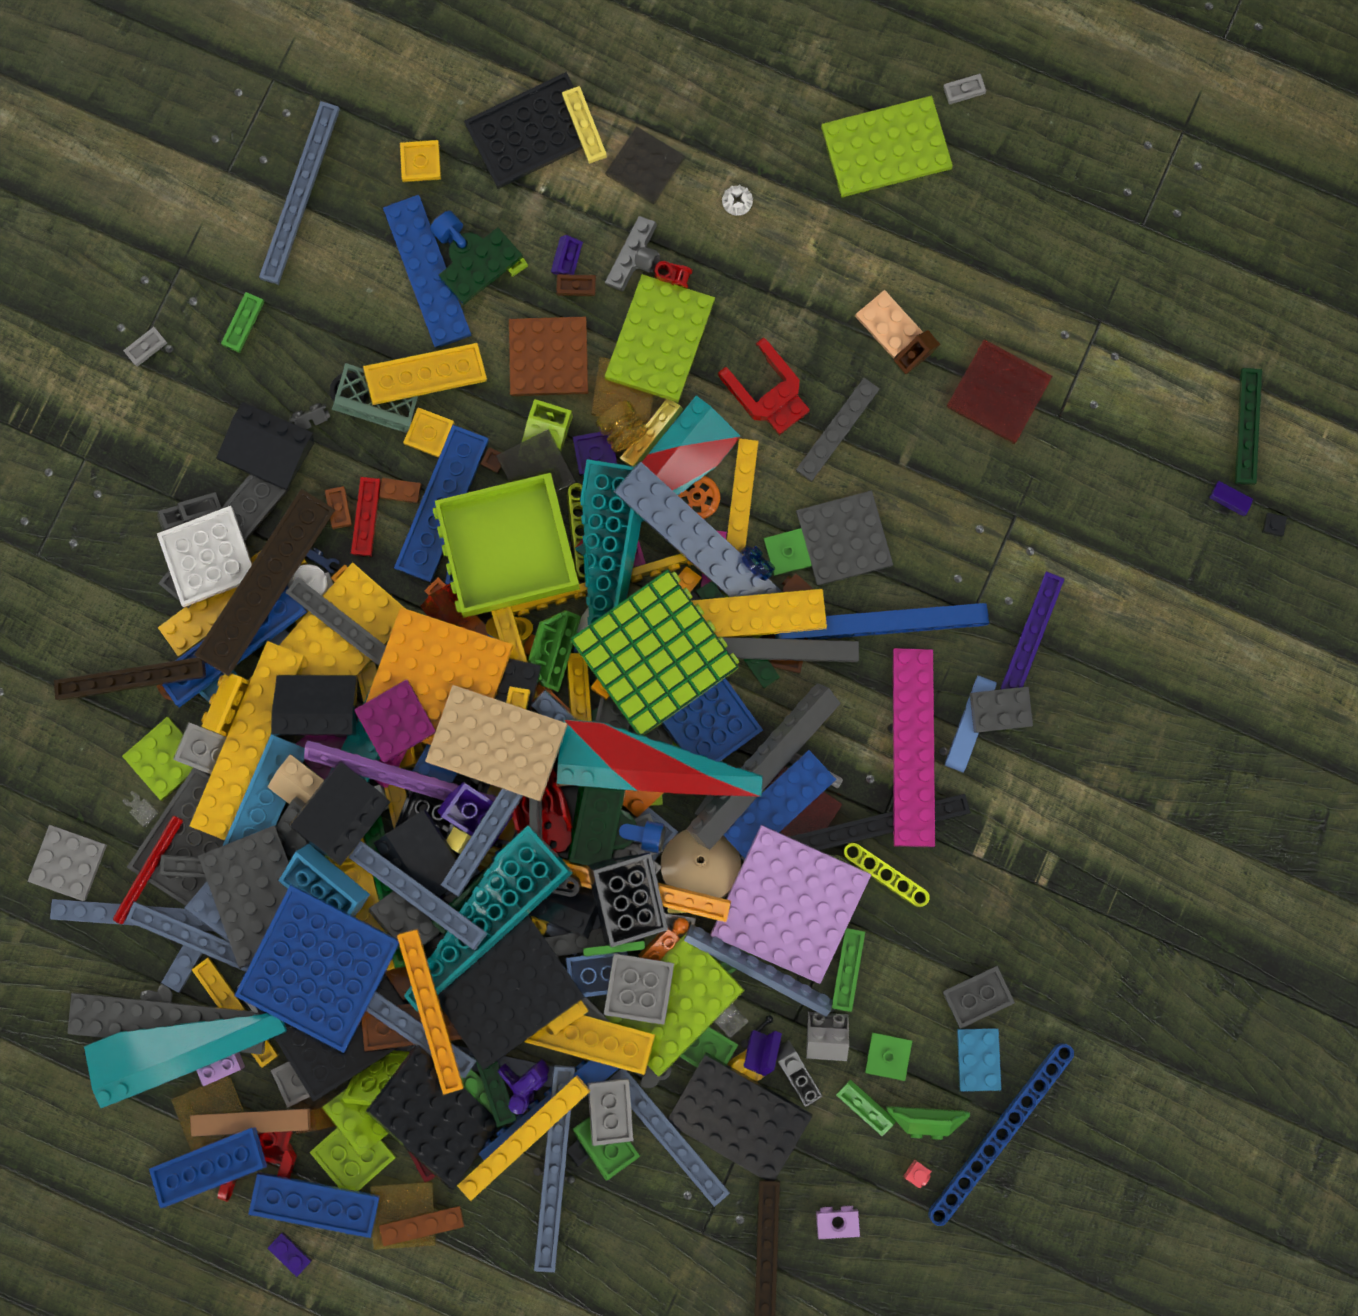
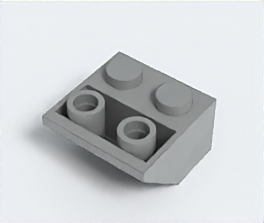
[806,1012,849,1061]

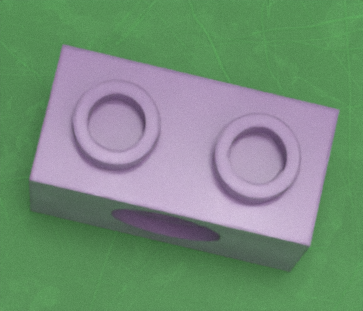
[196,1052,245,1086]
[816,1206,860,1239]

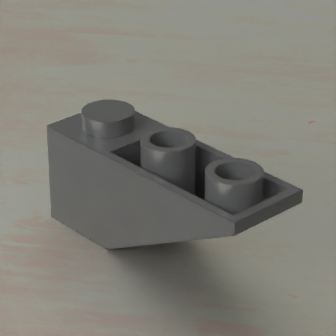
[777,1040,823,1107]

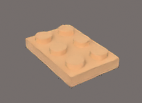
[855,290,923,359]

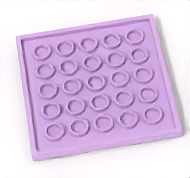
[710,825,871,984]

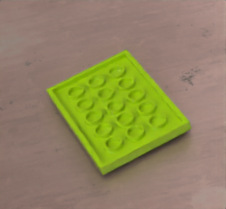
[821,96,953,198]
[605,274,715,403]
[605,934,745,1077]

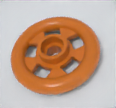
[678,476,720,519]

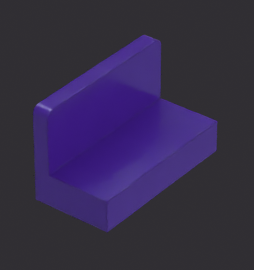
[744,1030,782,1076]

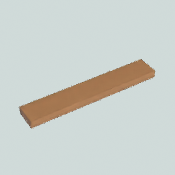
[190,1108,311,1136]

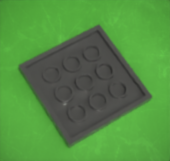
[796,490,893,586]

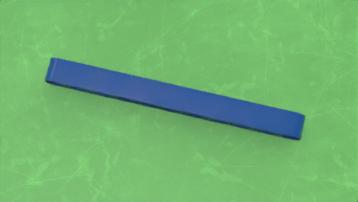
[774,603,989,640]
[928,1043,1074,1226]

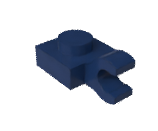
[306,548,340,573]

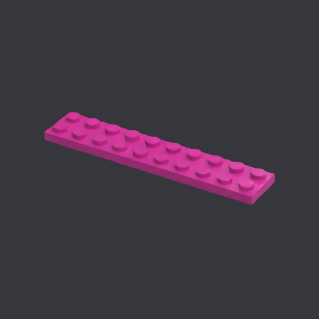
[893,648,935,847]

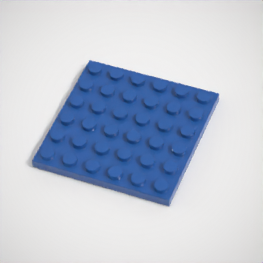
[234,885,399,1053]

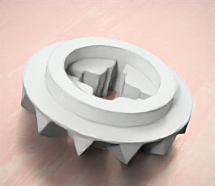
[722,185,753,215]

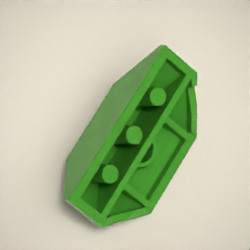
[528,610,581,692]
[886,1106,970,1140]

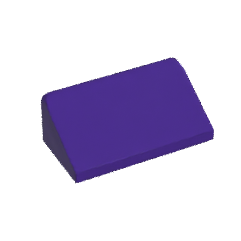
[551,235,583,275]
[1209,481,1253,517]

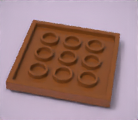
[509,317,588,396]

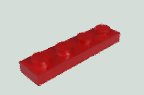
[351,477,381,557]

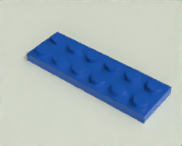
[723,750,837,859]
[149,1127,267,1208]
[248,1172,380,1238]

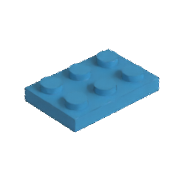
[957,1028,1001,1091]

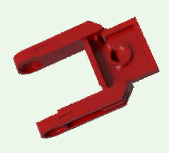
[717,338,810,435]
[217,1131,297,1202]

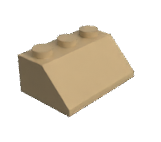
[268,754,324,804]

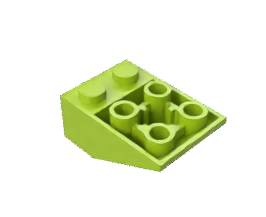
[518,399,573,471]

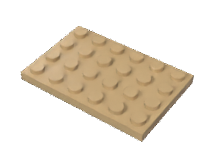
[425,685,568,802]

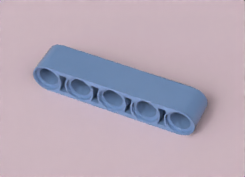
[944,675,997,772]

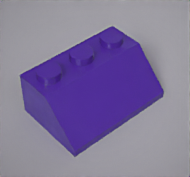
[438,782,513,848]

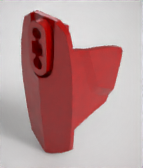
[512,768,572,853]

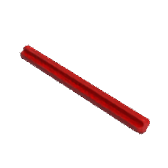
[113,816,183,924]

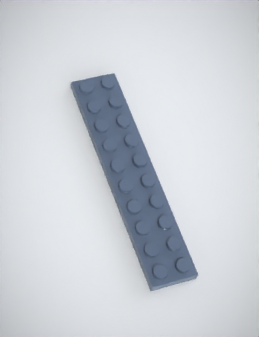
[614,462,782,597]

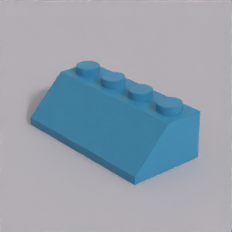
[279,844,370,916]

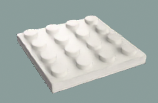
[157,506,252,607]

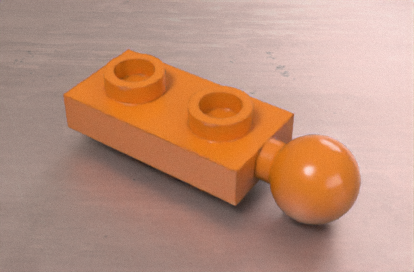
[639,918,689,961]

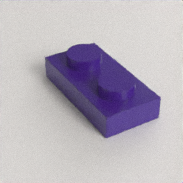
[267,1232,312,1277]

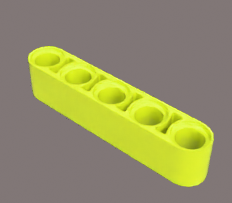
[567,483,585,581]
[843,843,929,907]

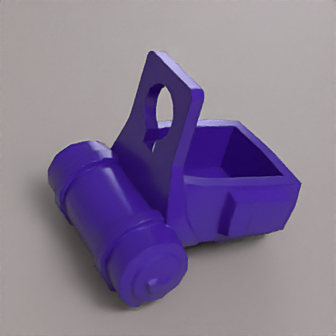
[498,1059,550,1114]

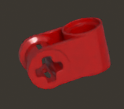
[654,261,693,289]

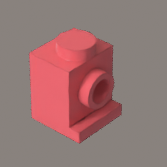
[903,1159,932,1188]

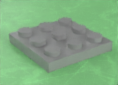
[27,825,107,901]
[604,953,674,1025]

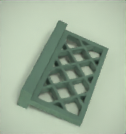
[332,363,418,433]

